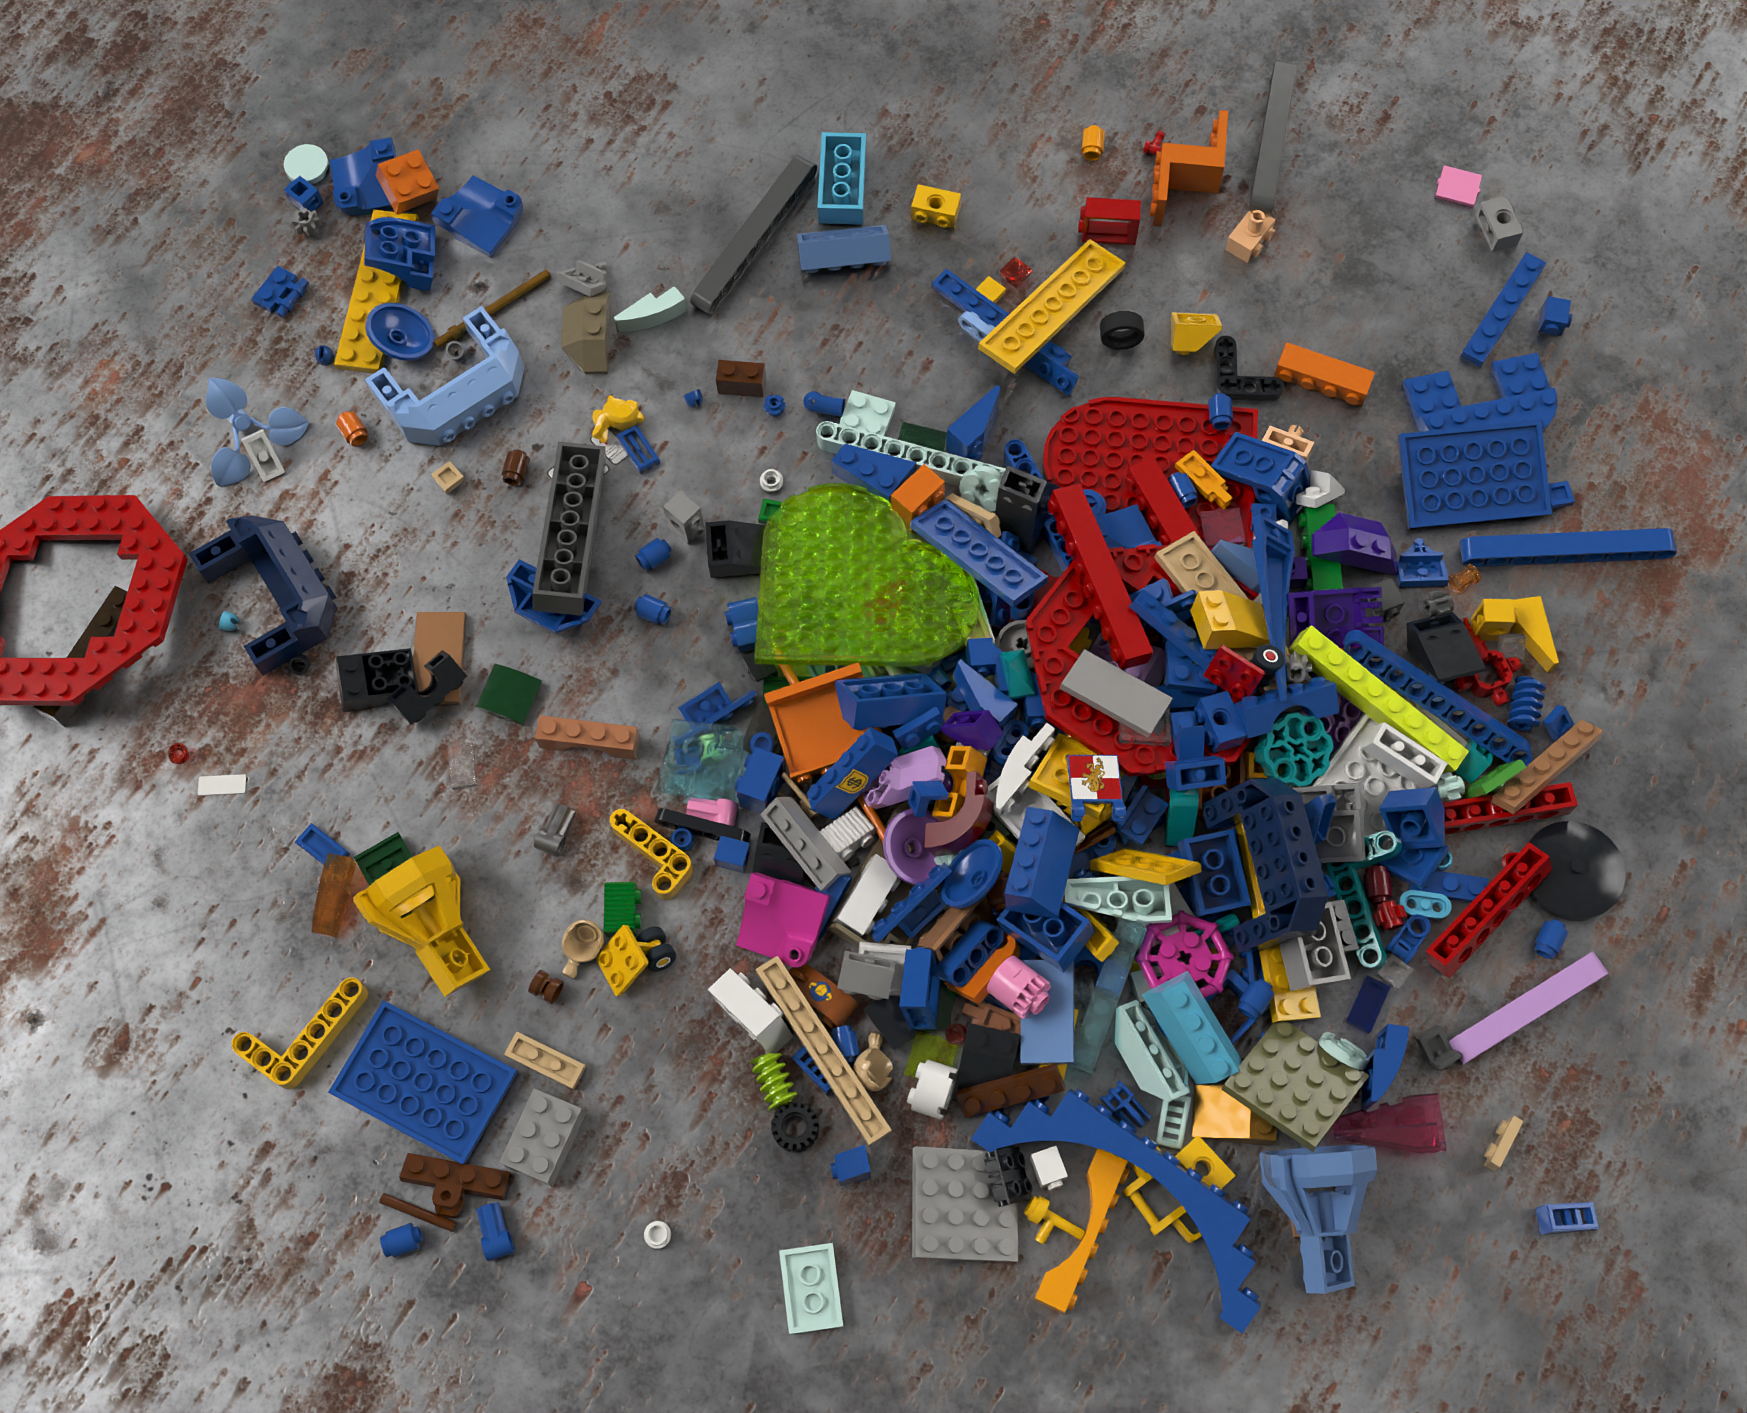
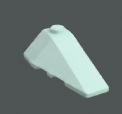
[1065,876,1172,924]

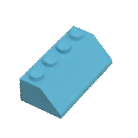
[1142,971,1242,1084]

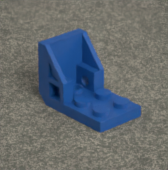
[1211,432,1310,525]
[1304,793,1337,900]

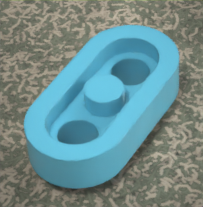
[1398,890,1452,921]

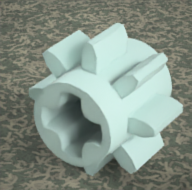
[1433,772,1465,802]

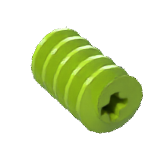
[749,1053,797,1112]

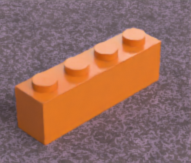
[1274,342,1375,406]

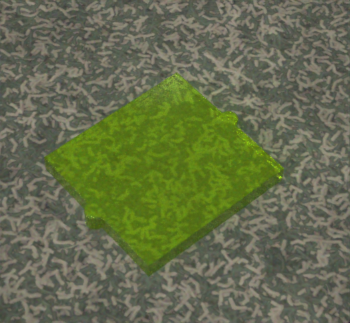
[904,1031,958,1080]

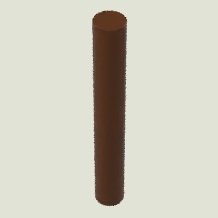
[379,1193,457,1232]

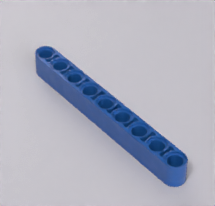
[1004,439,1101,625]
[1460,528,1677,567]
[1344,630,1532,766]

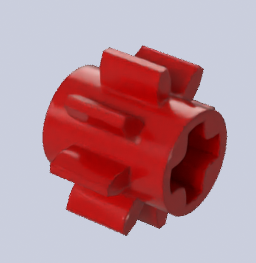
[1372,900,1407,931]

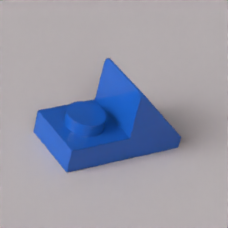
[1168,711,1205,760]

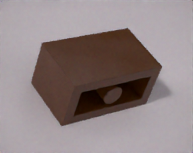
[716,360,766,398]

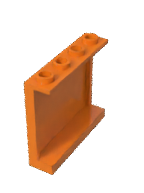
[764,662,882,784]

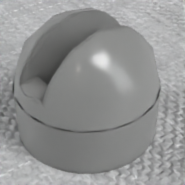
[446,341,465,360]

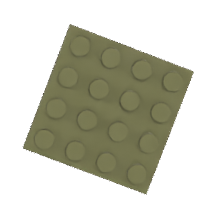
[1222,1021,1369,1152]

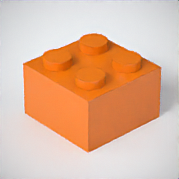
[375,149,439,214]
[891,464,945,534]

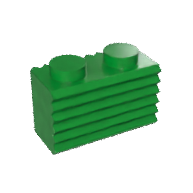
[603,882,642,938]

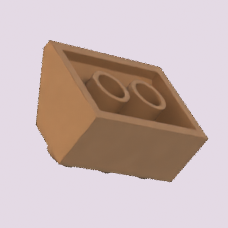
[917,896,994,964]

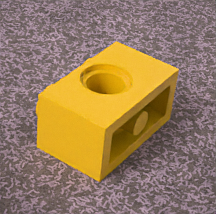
[911,184,961,228]
[1471,599,1518,641]
[1176,1135,1236,1189]

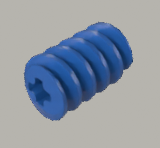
[1507,676,1546,732]

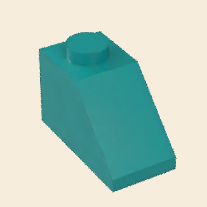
[1453,738,1494,784]

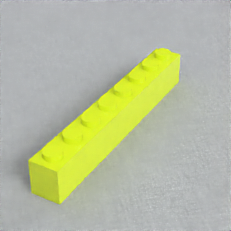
[1287,625,1469,774]

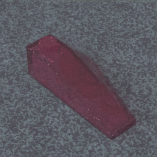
[1333,1093,1446,1153]

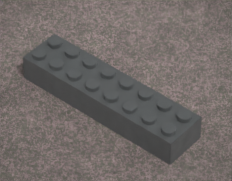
[532,441,606,616]

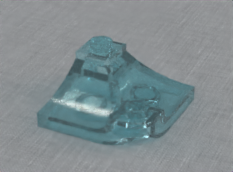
[657,719,743,802]

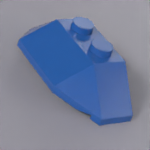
[506,559,602,634]

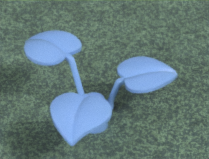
[206,378,308,486]

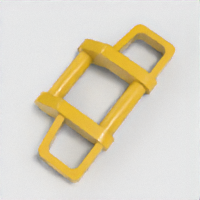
[1122,1146,1202,1243]

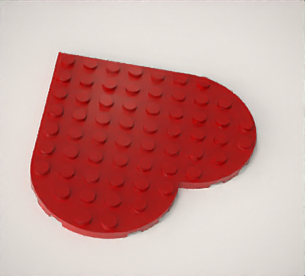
[1043,397,1258,598]

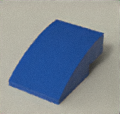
[1360,1024,1409,1111]

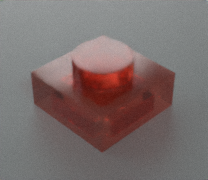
[999,256,1032,288]

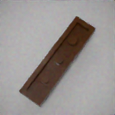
[956,1063,1065,1118]

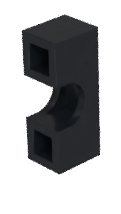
[386,650,467,725]

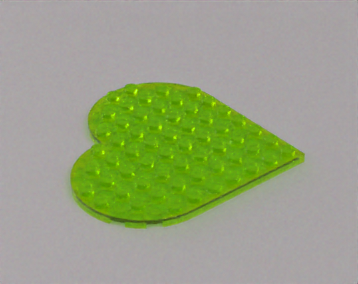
[755,483,979,667]

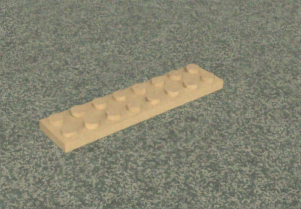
[1154,531,1312,695]

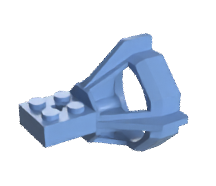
[1260,1144,1377,1294]

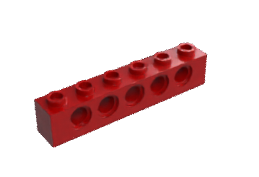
[1443,782,1578,835]
[1426,842,1552,979]

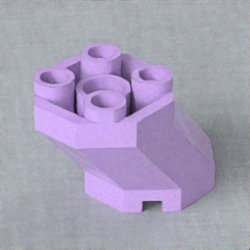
[862,746,947,809]

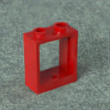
[1078,197,1141,245]

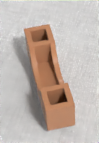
[535,715,640,760]

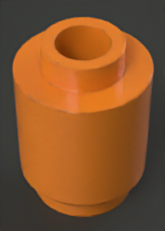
[336,411,368,447]

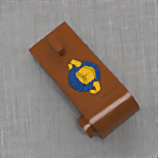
[789,963,859,1030]

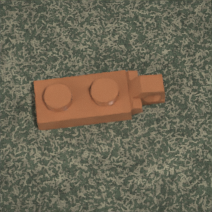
[961,1002,1021,1046]

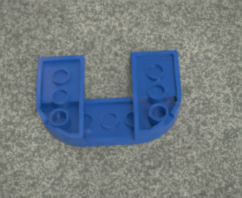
[1402,353,1557,433]

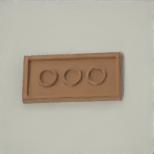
[413,612,466,705]

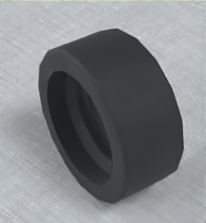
[1100,311,1145,349]

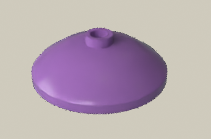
[883,809,940,885]

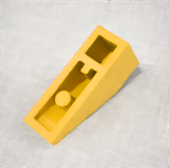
[1511,596,1559,673]

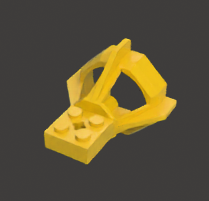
[353,845,490,997]

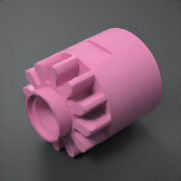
[987,955,1051,1020]

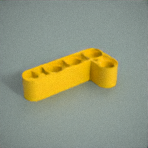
[610,809,693,900]

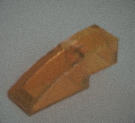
[311,853,357,938]

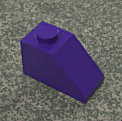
[940,710,1003,751]

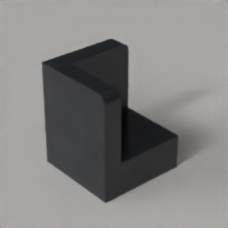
[743,647,778,682]

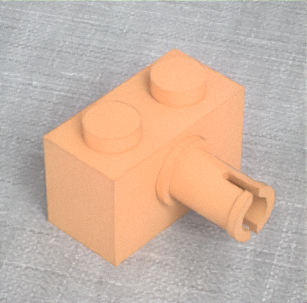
[1225,210,1276,263]
[1262,425,1314,463]

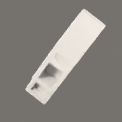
[995,723,1055,818]

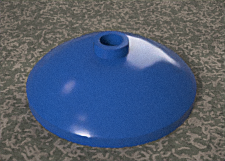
[365,303,434,361]
[941,839,1003,909]

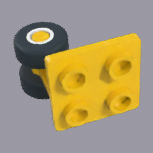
[596,925,676,996]

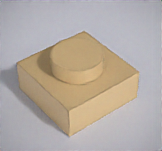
[431,461,465,494]

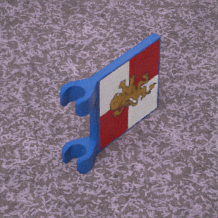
[1066,755,1126,822]

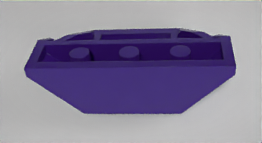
[1312,512,1398,576]

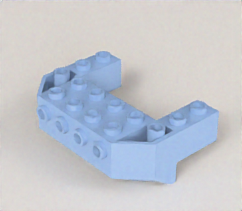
[365,306,524,446]

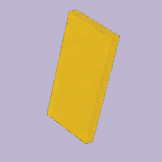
[1090,848,1201,885]

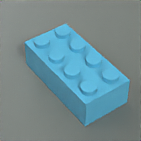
[817,132,867,224]

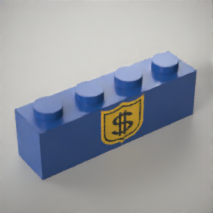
[807,727,898,820]

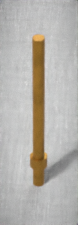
[433,269,551,348]

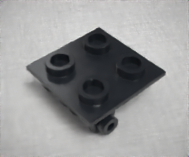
[984,1147,1032,1207]

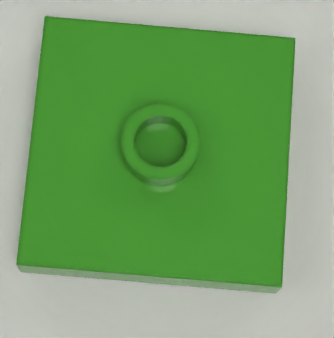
[1463,759,1526,799]

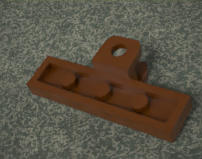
[399,1153,511,1218]

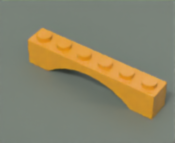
[1033,1148,1129,1314]

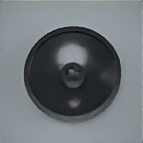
[1529,821,1626,921]

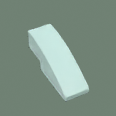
[614,286,687,333]

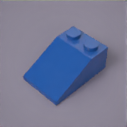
[946,385,1000,461]

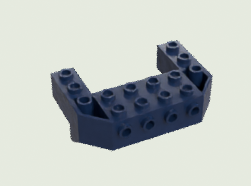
[189,515,337,676]
[1201,778,1328,953]

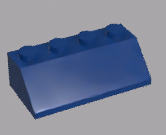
[835,673,947,730]
[1004,807,1079,919]

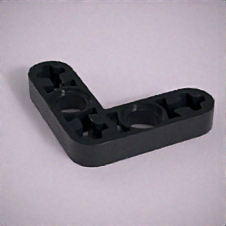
[1214,335,1284,401]

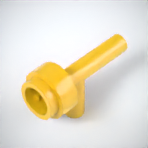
[1024,1195,1085,1245]

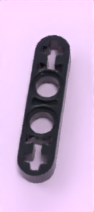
[654,808,751,843]

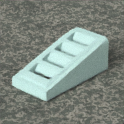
[1156,1094,1191,1150]

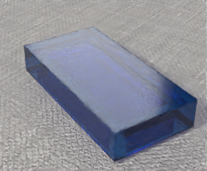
[1345,975,1391,1034]

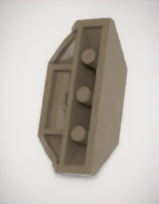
[561,292,611,374]

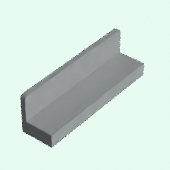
[760,797,851,891]

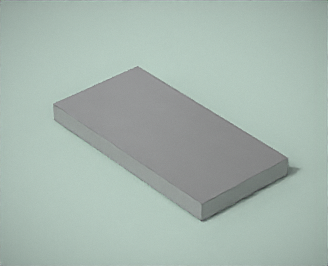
[1059,649,1173,738]

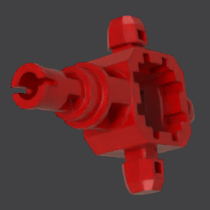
[1454,617,1522,707]

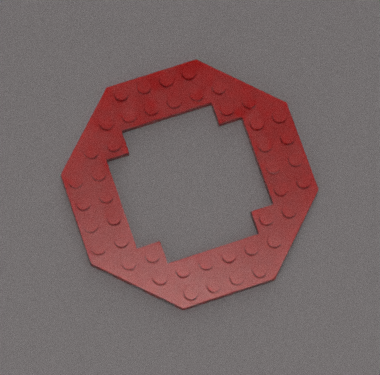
[0,495,188,706]
[1025,542,1262,777]

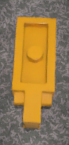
[1175,450,1232,510]

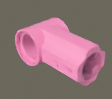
[686,796,739,827]

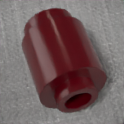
[1364,866,1393,905]

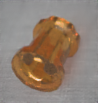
[1448,564,1481,594]

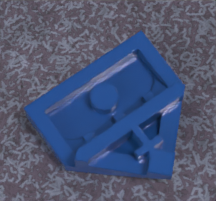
[1397,537,1449,587]

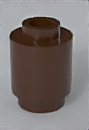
[501,449,530,486]

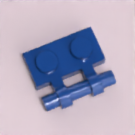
[251,265,309,318]

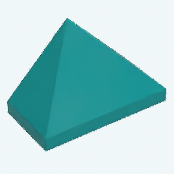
[1000,649,1035,699]

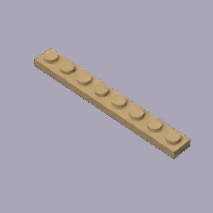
[756,956,892,1146]

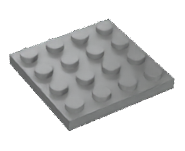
[912,1146,1018,1263]

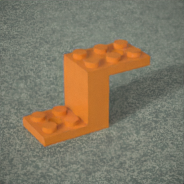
[1149,110,1228,226]

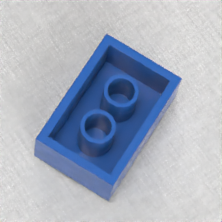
[1177,829,1251,917]
[996,902,1095,973]

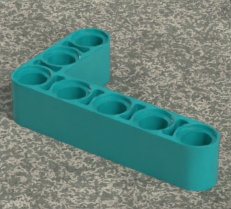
[1165,719,1199,847]
[1326,831,1402,970]

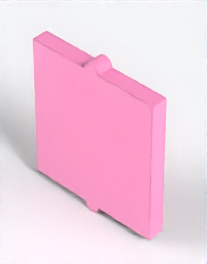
[1435,165,1482,207]

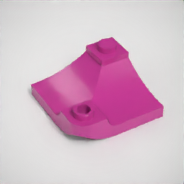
[736,872,831,967]

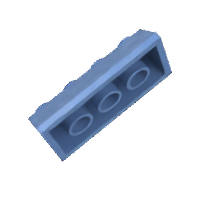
[797,225,891,273]

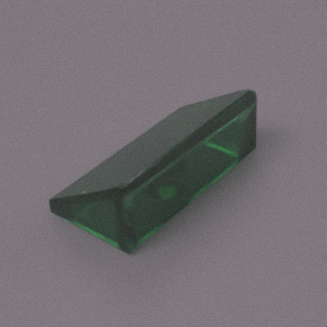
[898,422,947,452]

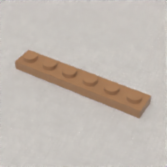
[1492,719,1603,815]

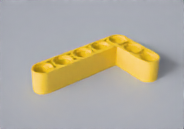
[231,977,368,1090]

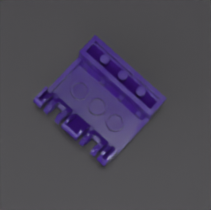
[1287,587,1386,684]

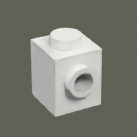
[1030,1146,1068,1191]

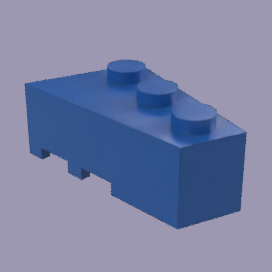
[831,444,916,510]

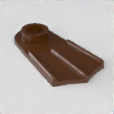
[1074,821,1116,855]

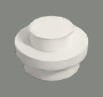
[644,1221,671,1249]

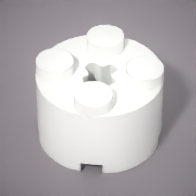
[907,1059,958,1120]

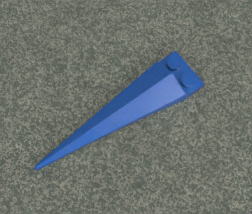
[1252,514,1295,703]

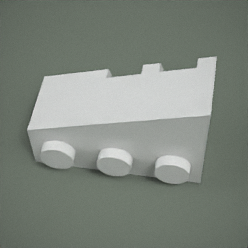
[708,968,794,1054]

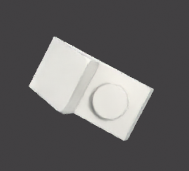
[241,429,285,482]
[1296,470,1345,508]

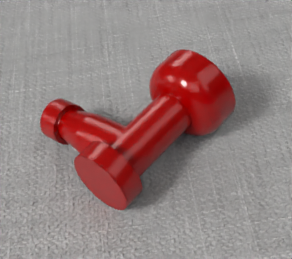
[1143,131,1165,155]

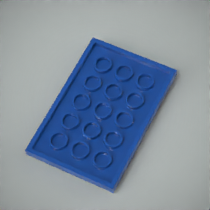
[1398,420,1552,529]
[328,1000,518,1165]

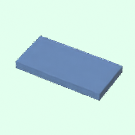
[1020,960,1075,1065]

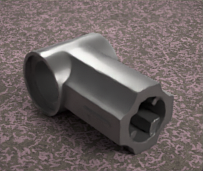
[533,804,576,857]

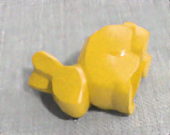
[592,395,645,444]

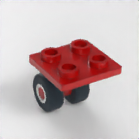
[1203,644,1284,701]

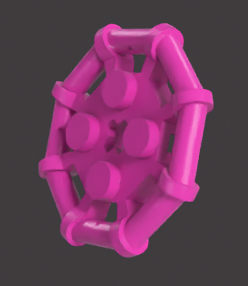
[1135,910,1234,998]

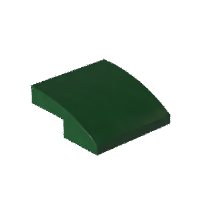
[475,664,542,726]

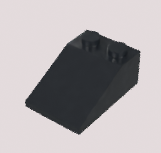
[952,1023,1020,1112]

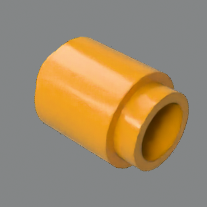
[1081,125,1105,161]

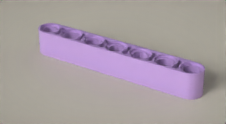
[1449,952,1609,1065]

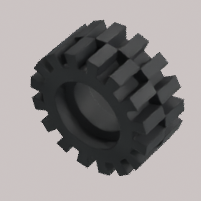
[771,1101,819,1152]

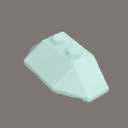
[1114,1000,1190,1102]

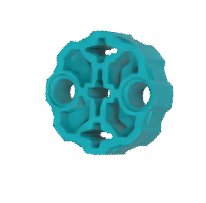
[1254,712,1333,787]

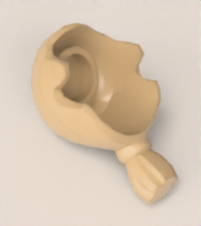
[562,919,604,979]
[853,1032,893,1092]

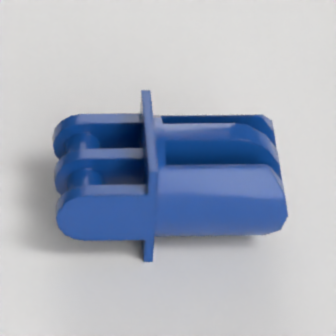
[1100,1081,1153,1134]

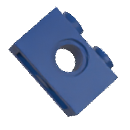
[1194,691,1247,753]
[1165,756,1226,791]

